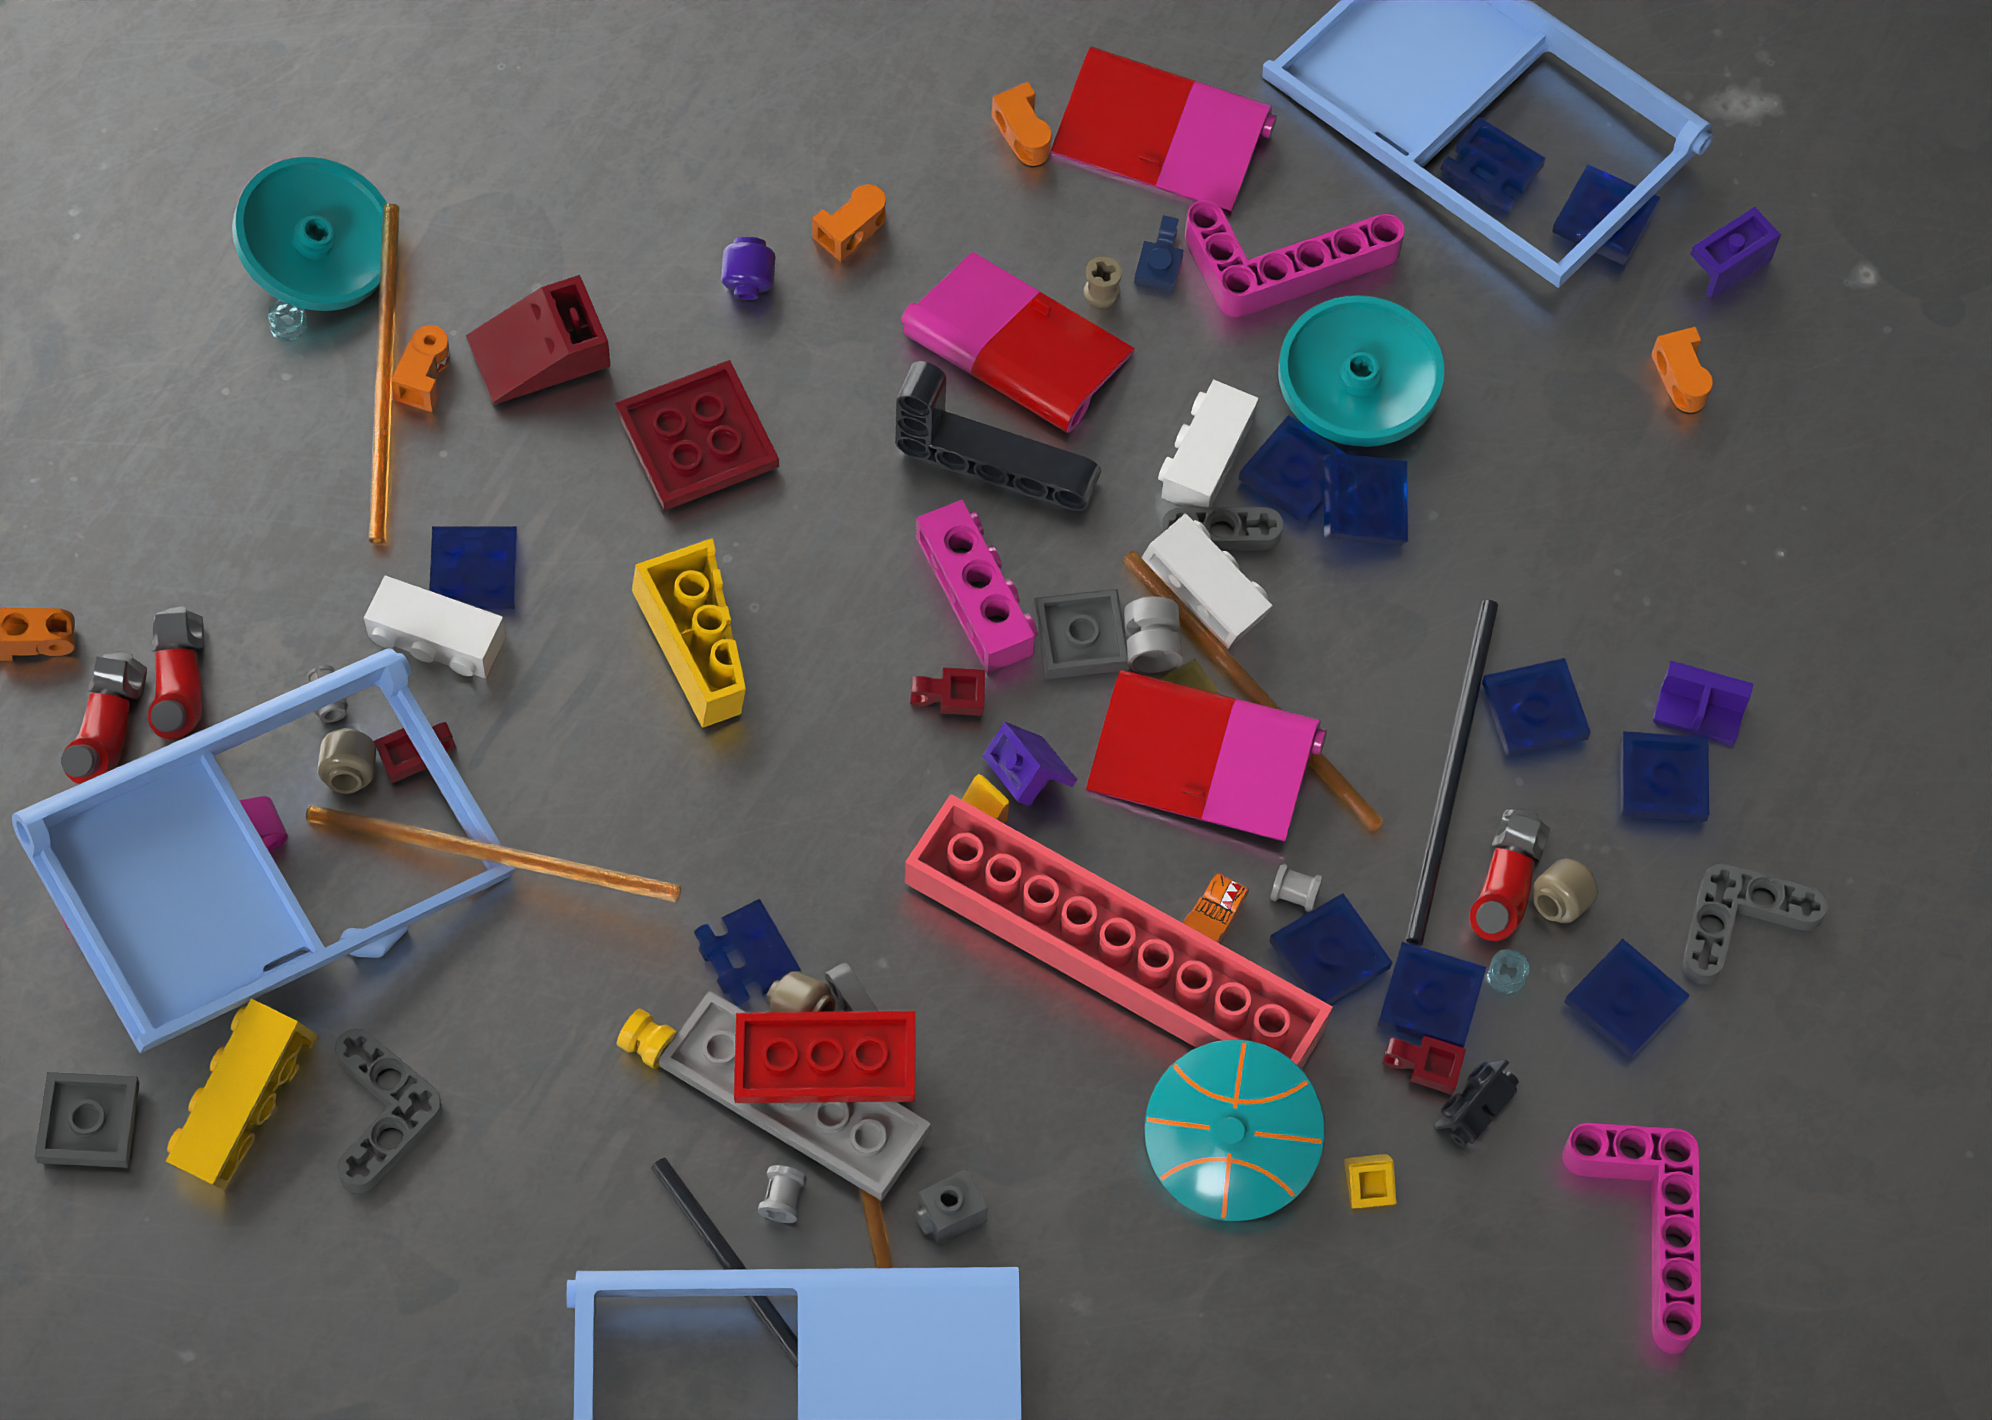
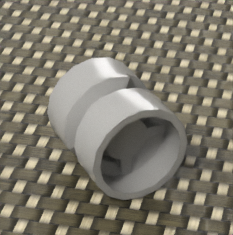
[1124,597,1183,675]

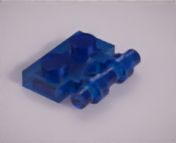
[1440,117,1545,212]
[694,898,801,1006]

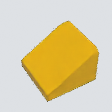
[962,774,1009,823]
[1344,1154,1397,1209]

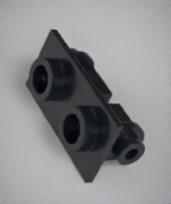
[1434,1060,1519,1147]

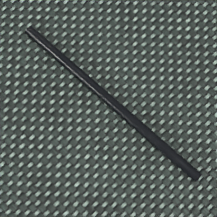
[1406,600,1498,946]
[651,1157,798,1370]

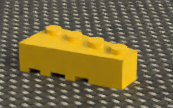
[632,538,746,728]
[166,999,319,1190]

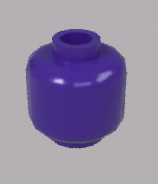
[721,237,776,300]

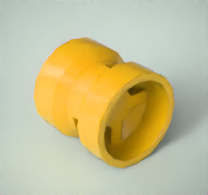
[616,1008,678,1069]

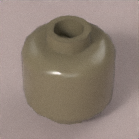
[318,728,376,794]
[1532,858,1598,923]
[767,971,836,1012]

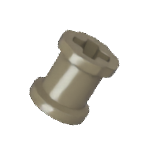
[1083,256,1122,308]

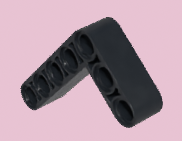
[895,361,1101,511]

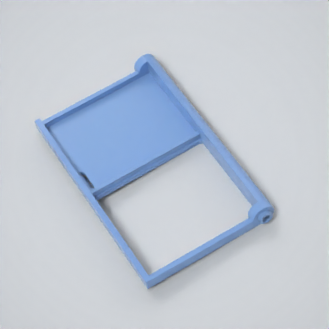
[1262,0,1714,288]
[12,648,515,1054]
[567,1267,1021,1420]

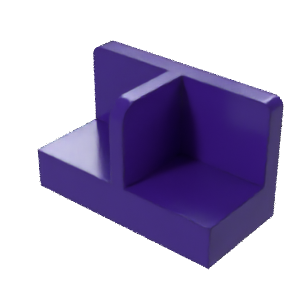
[1690,207,1781,299]
[1653,660,1754,745]
[982,722,1078,806]

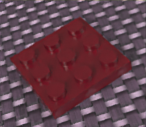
[615,360,779,511]

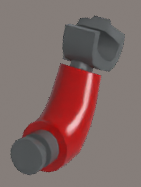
[148,607,204,740]
[61,652,147,784]
[1469,809,1550,941]

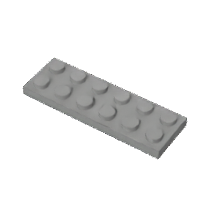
[658,991,932,1201]

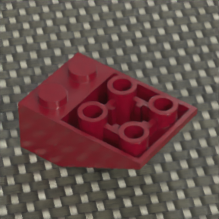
[466,275,611,405]

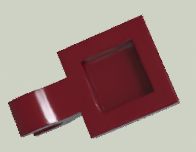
[910,667,985,716]
[373,722,456,783]
[1382,1036,1466,1095]

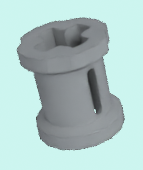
[1270,863,1323,913]
[758,1165,807,1223]

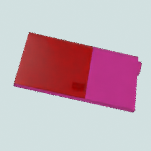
[1050,46,1277,213]
[901,251,1135,433]
[1086,670,1327,842]

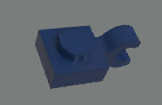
[1134,215,1184,292]

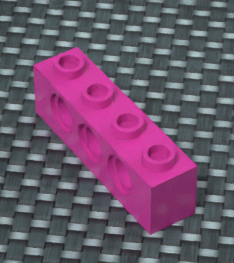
[916,499,1038,674]

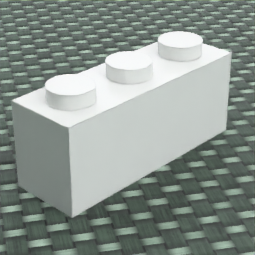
[1158,379,1259,508]
[1142,513,1272,650]
[364,575,506,679]

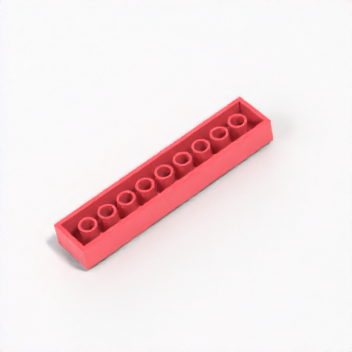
[905,794,1333,1069]

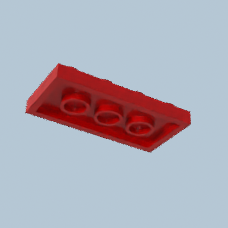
[734,1011,916,1103]

